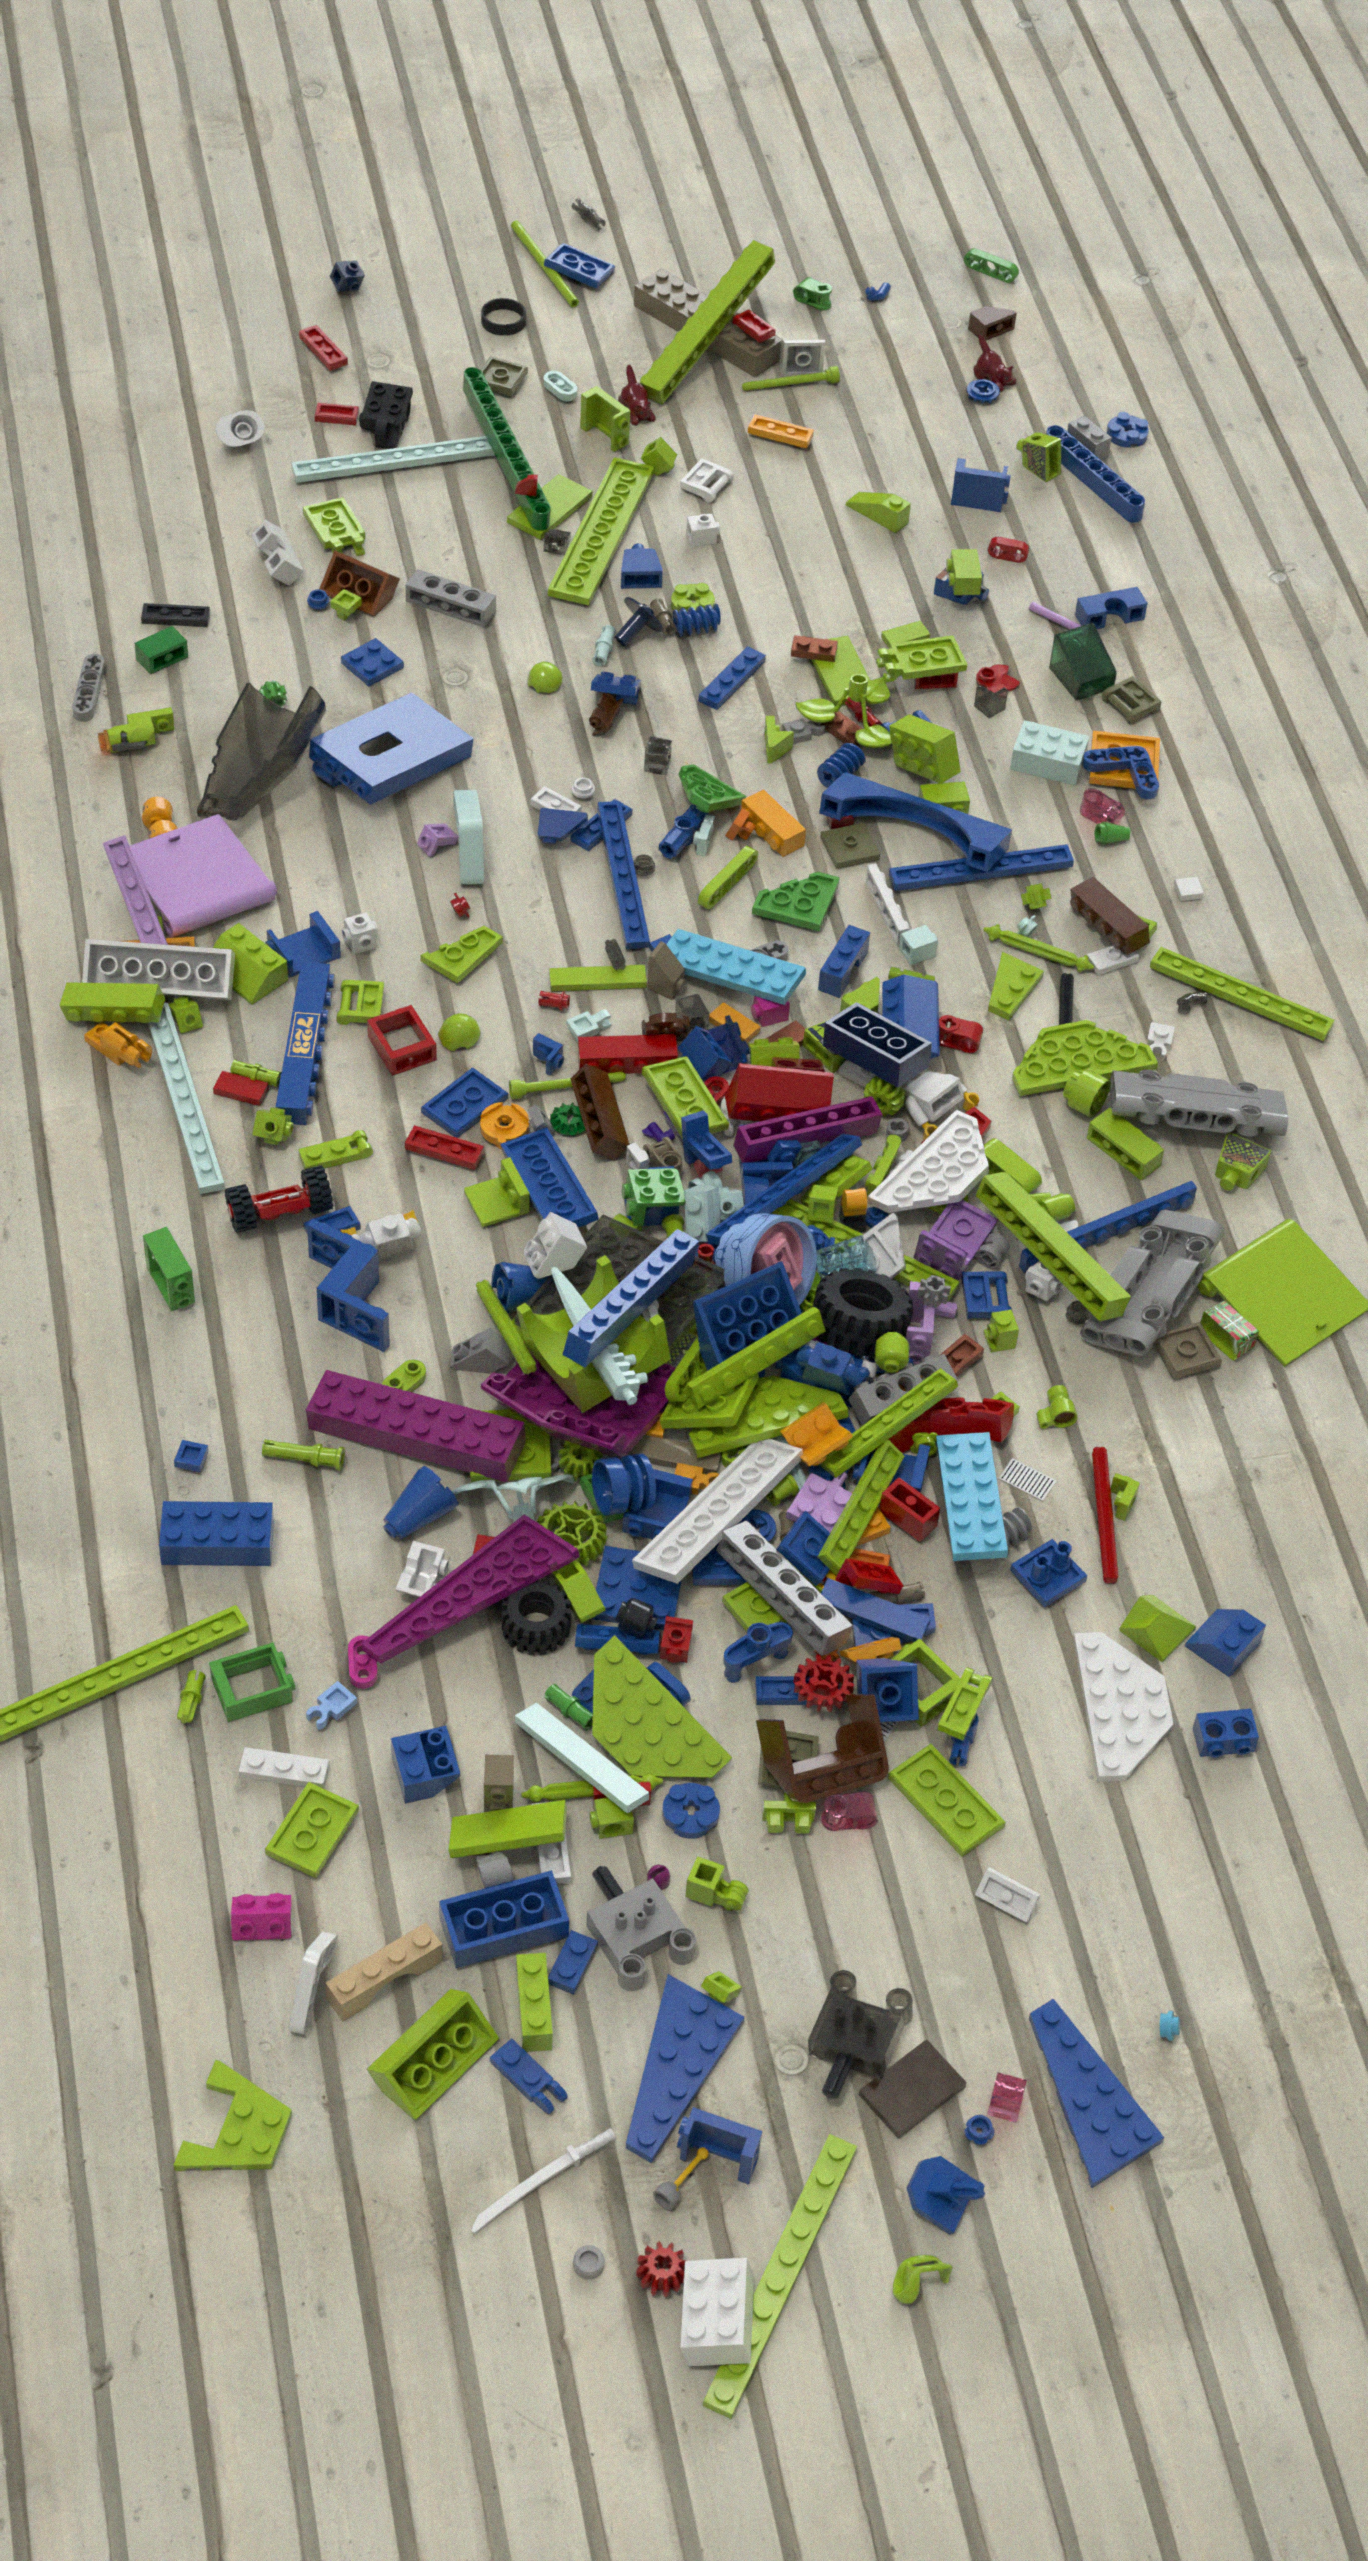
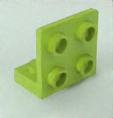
[464,1157,530,1227]

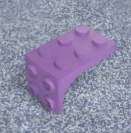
[913,1200,998,1281]

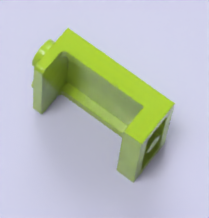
[580,386,630,452]

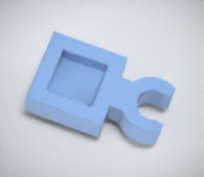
[306,1681,357,1730]

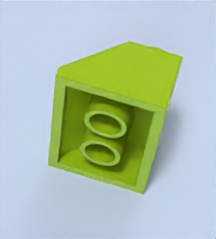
[213,923,288,1005]

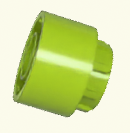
[1063,1069,1111,1118]

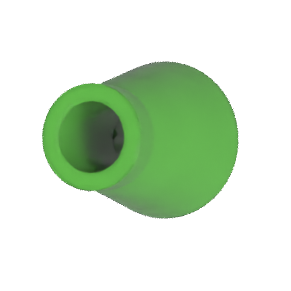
[1094,821,1130,844]

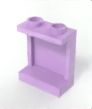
[906,1281,935,1364]

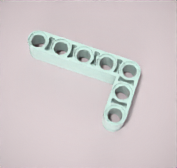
[453,790,484,885]

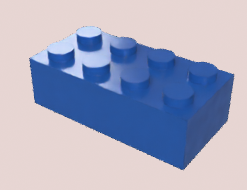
[159,1501,274,1566]
[439,1870,569,1968]

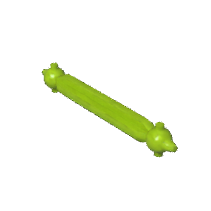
[983,924,1094,973]
[521,1774,663,1802]

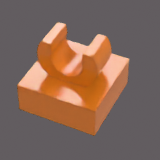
[725,808,755,841]

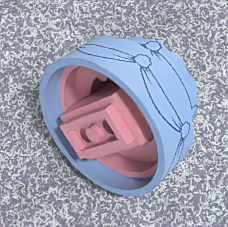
[715,1213,817,1305]

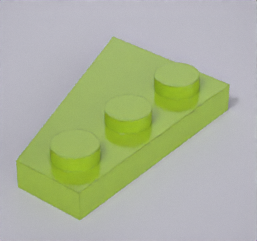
[420,926,503,983]
[988,951,1044,1021]
[800,1155,873,1208]

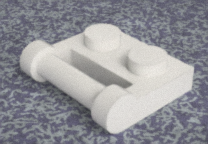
[680,459,734,503]

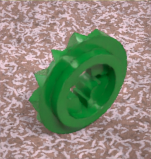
[550,1102,585,1135]

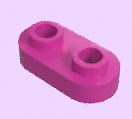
[348,1635,378,1689]

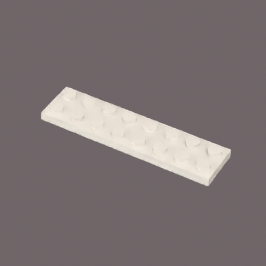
[632,1439,803,1584]

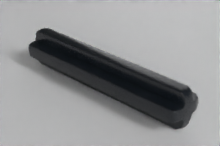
[1059,973,1074,1025]

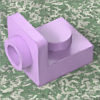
[417,823,458,856]

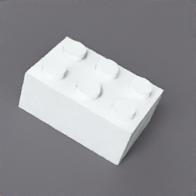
[680,2257,754,2366]

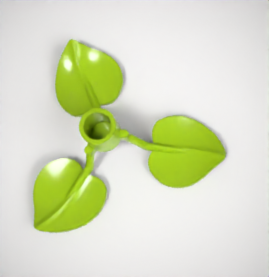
[796,674,892,748]

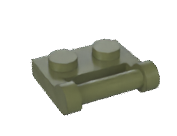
[1102,676,1162,724]

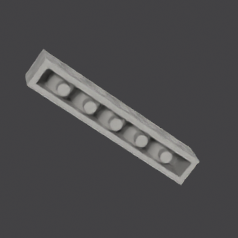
[716,1520,853,1656]

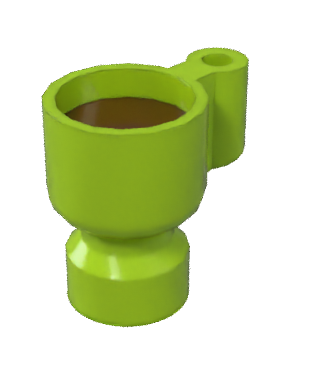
[1036,1385,1078,1429]

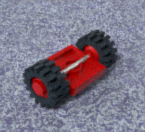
[225,1165,334,1233]

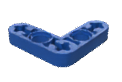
[1082,746,1159,800]

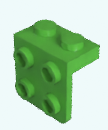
[621,1168,686,1226]

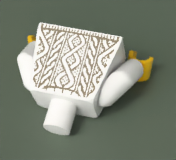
[340,1210,421,1260]

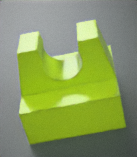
[330,589,362,621]

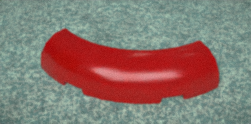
[876,1397,1014,1453]

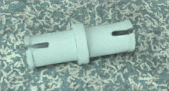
[592,625,616,667]

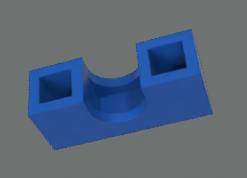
[1075,586,1148,631]
[818,925,871,998]

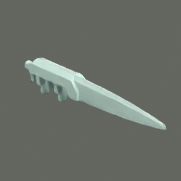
[551,1267,648,1405]

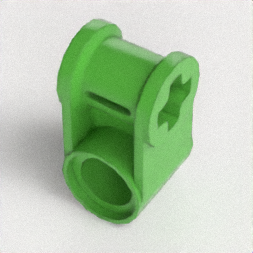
[793,277,832,310]

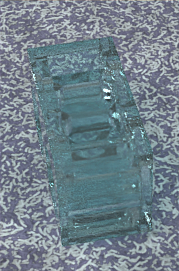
[816,1235,877,1278]

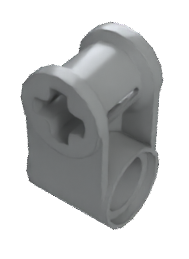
[476,1851,513,1889]

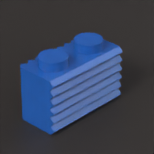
[677,1026,732,1082]

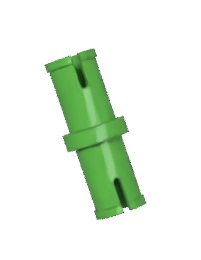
[544,1684,593,1730]

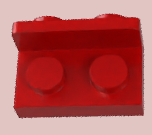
[835,1558,904,1594]

